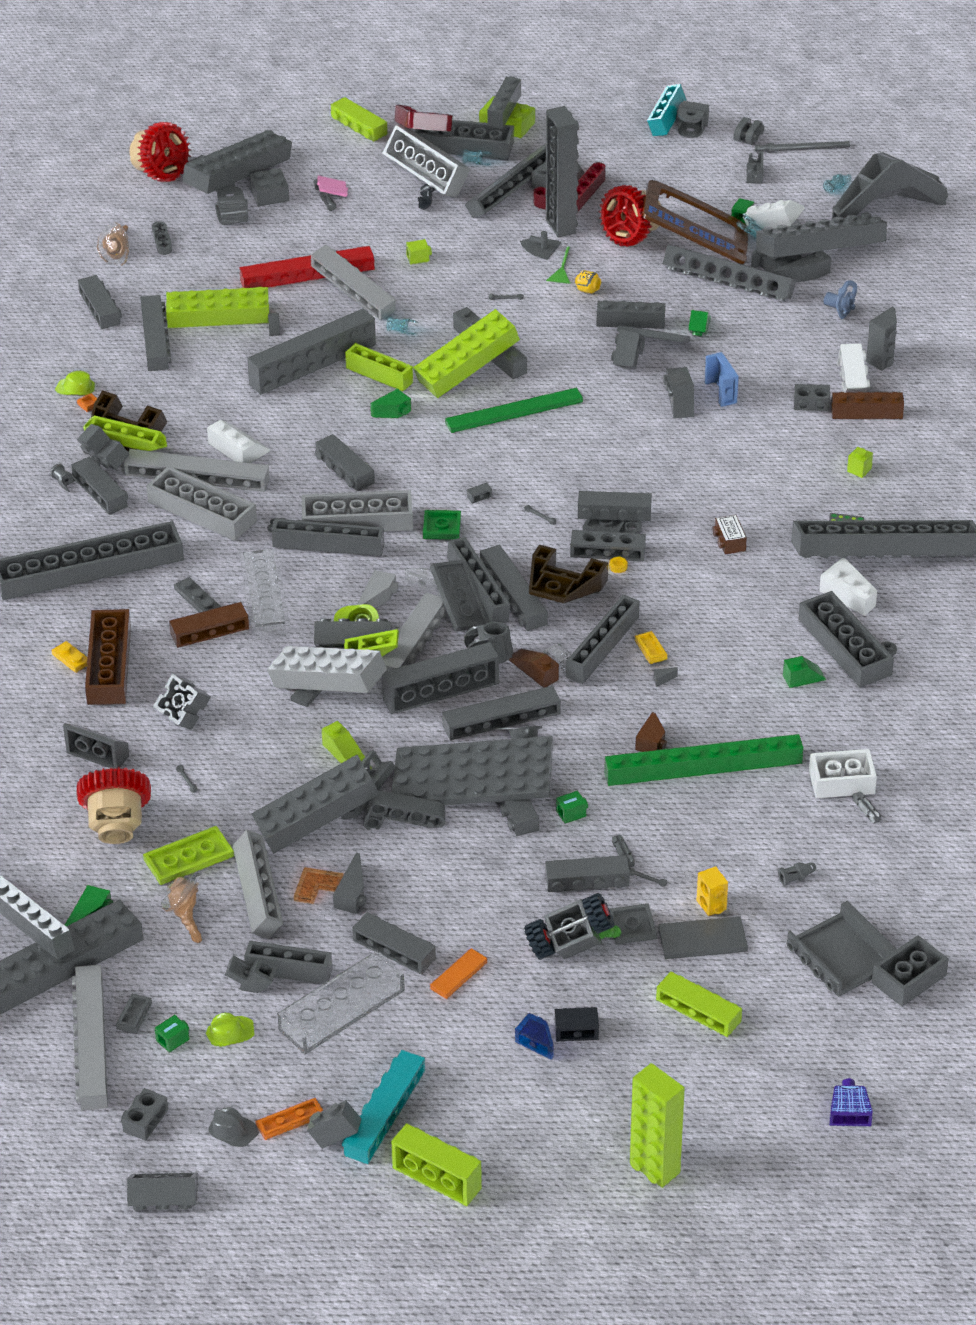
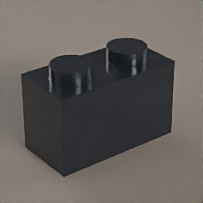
[554,1007,599,1042]

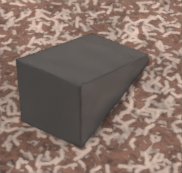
[268,313,280,336]
[653,667,678,687]

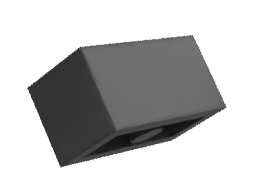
[467,483,492,504]

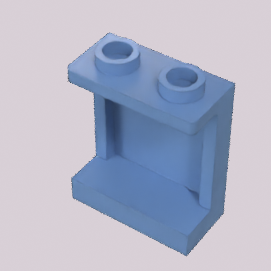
[705,352,739,407]

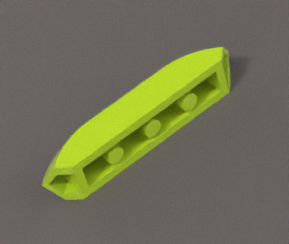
[83,416,167,451]

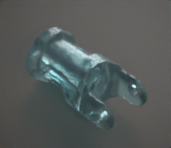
[463,149,492,166]
[823,174,851,194]
[737,214,763,238]
[386,316,418,335]

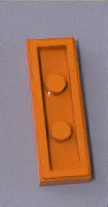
[430,948,487,999]
[256,1097,323,1140]

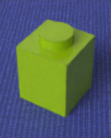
[406,239,432,264]
[847,446,873,478]

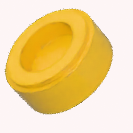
[609,557,628,573]

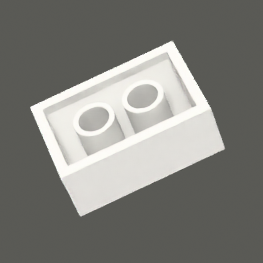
[743,200,805,233]
[207,420,270,463]

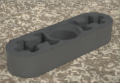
[152,221,172,255]

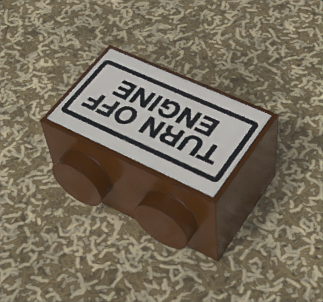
[712,515,747,554]

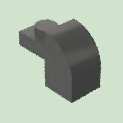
[225,956,278,993]

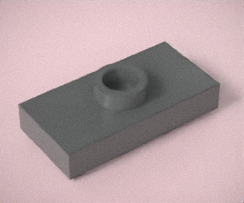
[291,689,322,707]
[116,993,152,1034]

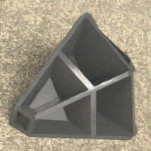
[832,152,948,220]

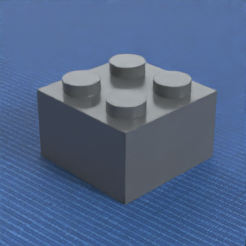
[249,168,289,207]

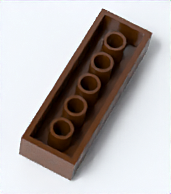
[85,609,131,705]

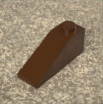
[509,648,559,688]

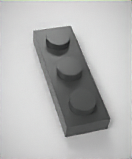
[174,577,221,613]

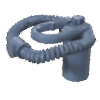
[824,280,858,319]

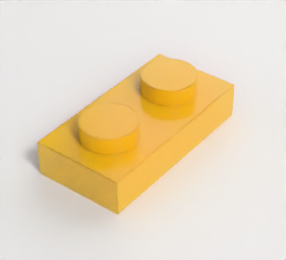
[52,641,88,673]

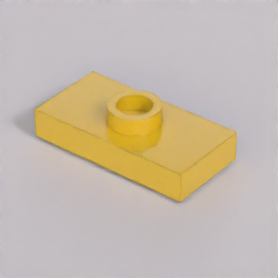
[634,631,668,664]

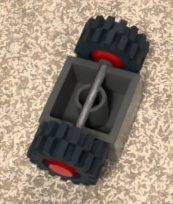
[524,892,614,960]

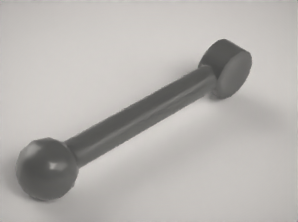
[488,294,524,300]
[524,505,556,525]
[176,765,198,793]
[629,868,667,887]

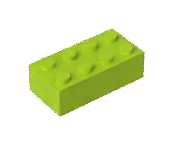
[391,1123,482,1206]

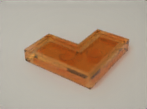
[294,867,344,904]

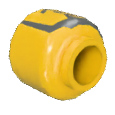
[575,270,601,294]

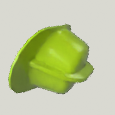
[55,370,95,395]
[333,604,379,621]
[206,1012,255,1047]

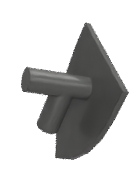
[520,231,561,260]

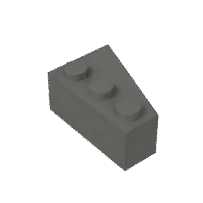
[663,367,694,418]

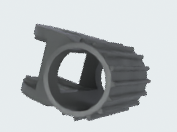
[677,101,709,138]
[215,186,248,225]
[464,622,514,664]

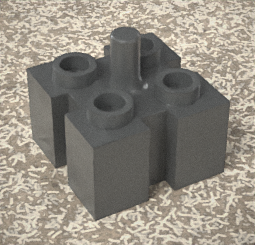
[153,673,211,730]

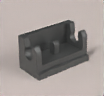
[746,151,764,184]

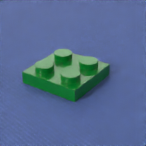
[423,510,461,540]

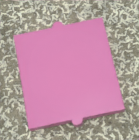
[317,176,348,197]

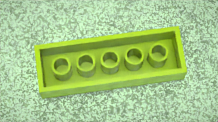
[166,287,269,328]
[413,309,520,398]
[630,1063,685,1188]

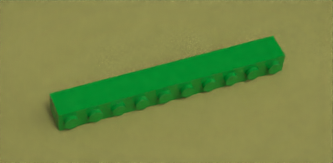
[604,734,804,786]

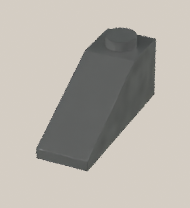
[333,853,366,914]

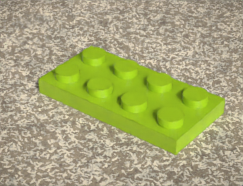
[143,826,234,885]

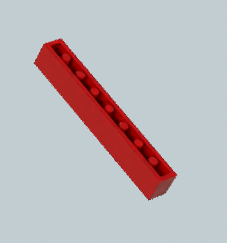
[239,246,375,288]

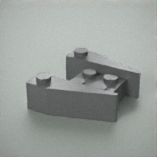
[751,249,831,287]

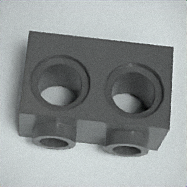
[794,384,830,411]
[121,1088,168,1141]

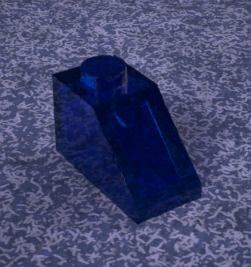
[515,1013,554,1060]

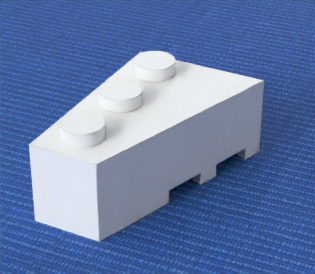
[837,344,870,392]
[819,558,877,616]

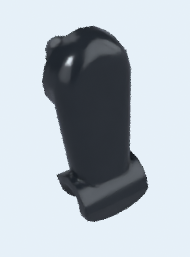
[418,184,435,210]

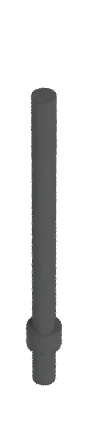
[754,141,850,153]

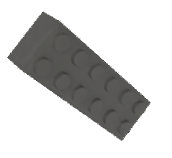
[415,120,514,160]
[799,591,894,687]
[382,642,499,714]
[251,755,380,854]

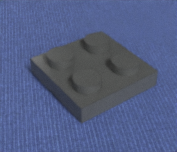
[609,903,657,945]

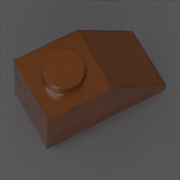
[635,712,667,752]

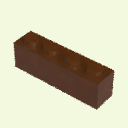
[831,392,904,419]
[169,602,249,648]

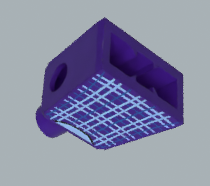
[829,1078,873,1126]

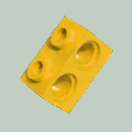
[696,866,728,917]

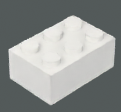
[809,749,877,798]

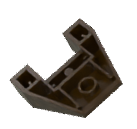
[83,390,167,454]
[529,544,609,604]

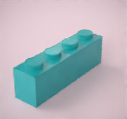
[647,84,687,136]

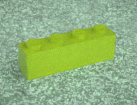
[331,97,388,142]
[346,343,413,392]
[656,971,742,1037]

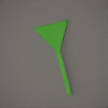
[546,246,570,284]

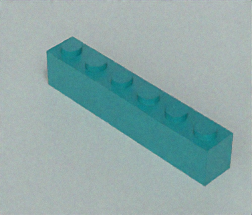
[342,1050,425,1164]

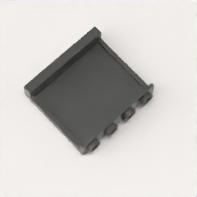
[787,901,897,997]

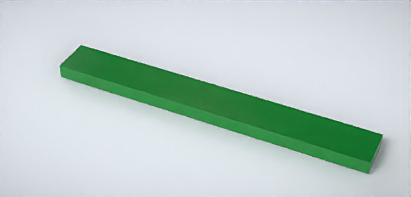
[445,387,583,433]

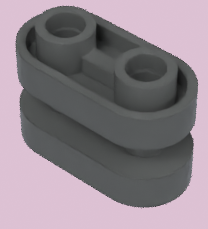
[733,117,765,145]

